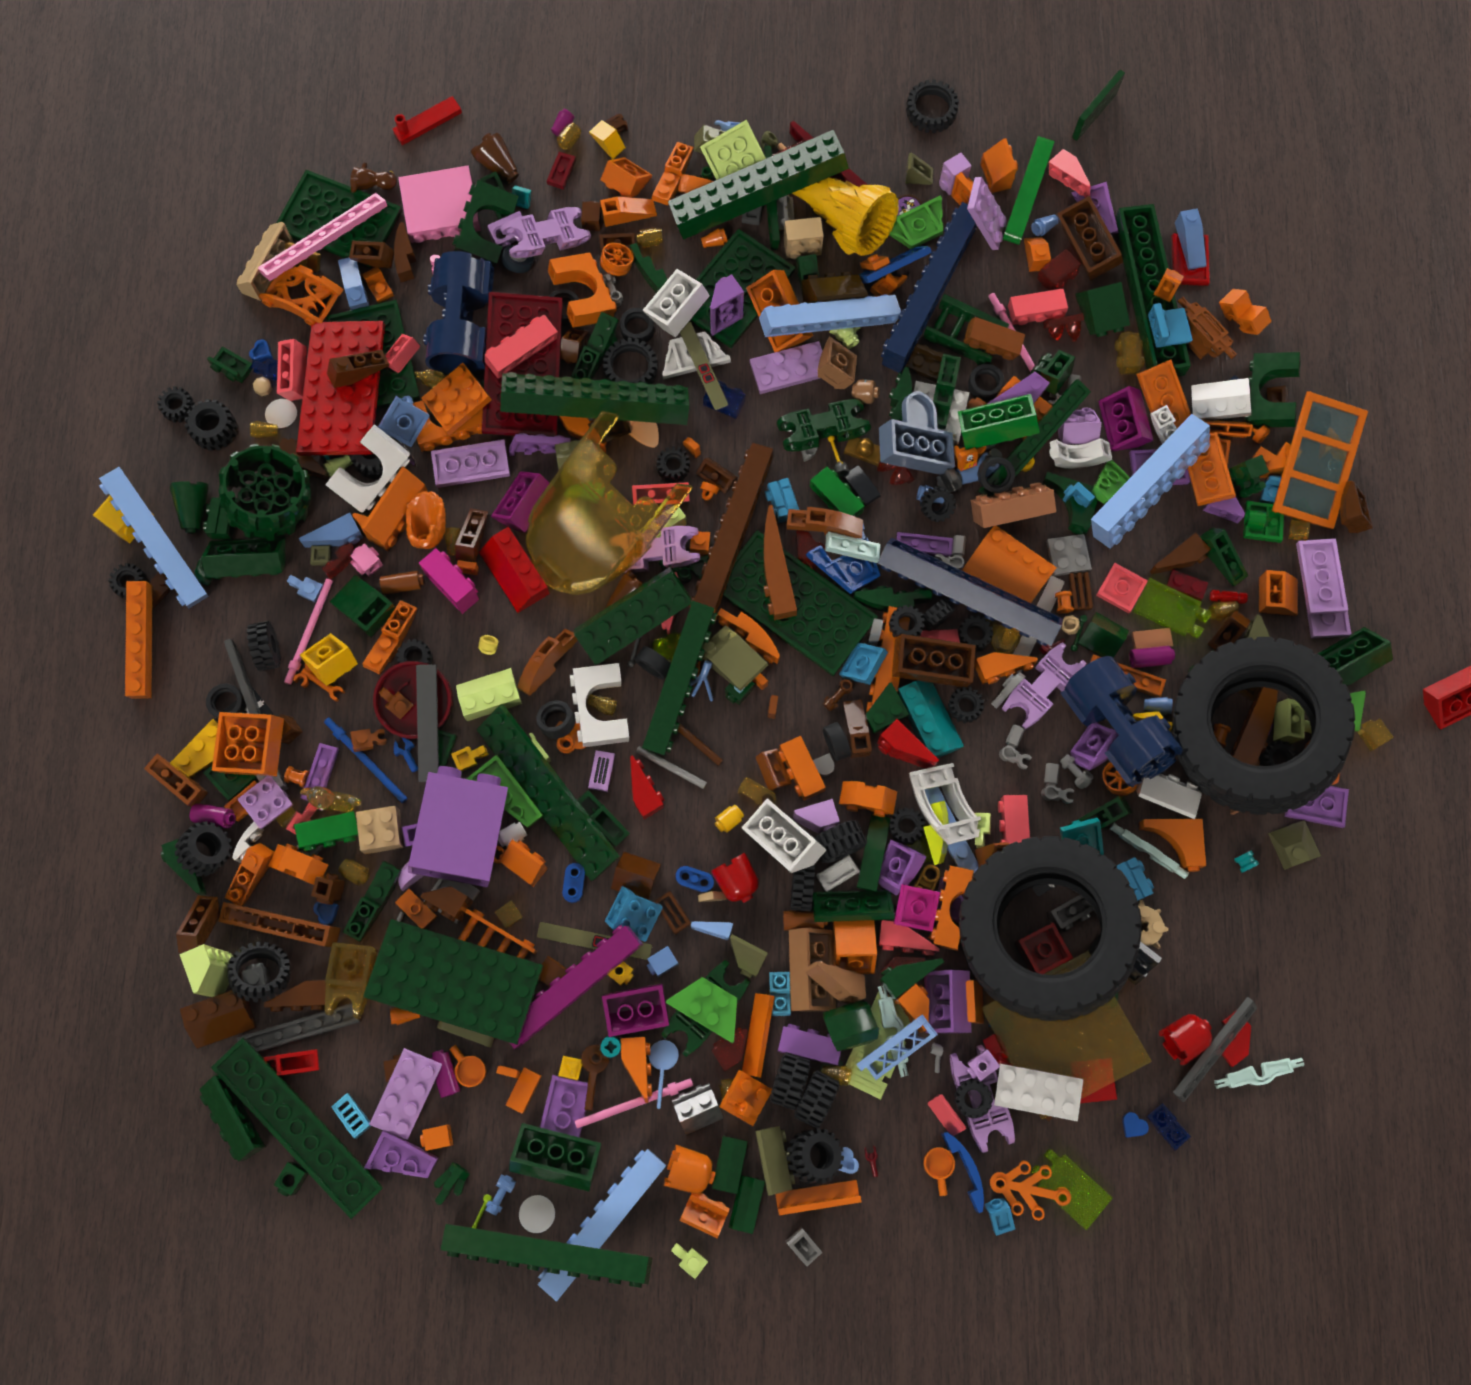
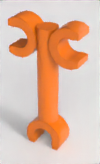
[293,663,345,702]

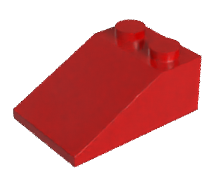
[877,719,939,769]

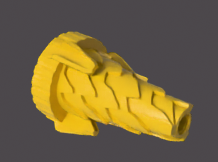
[792,177,899,256]

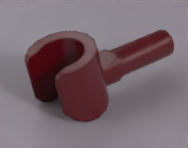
[1039,638,1066,655]
[864,1146,878,1177]

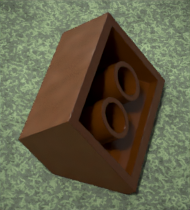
[180,990,256,1049]

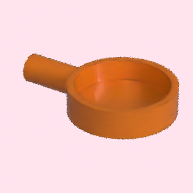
[449,1045,487,1087]
[923,1147,955,1196]

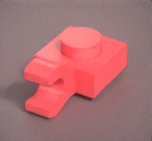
[286,802,317,835]

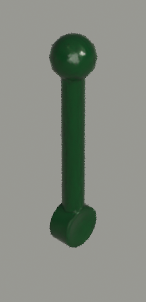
[1071,615,1087,652]

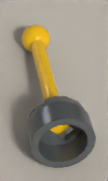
[828,436,850,477]

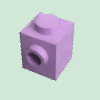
[967,1049,1000,1081]

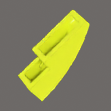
[923,801,949,865]

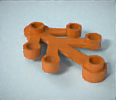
[990,1160,1071,1221]

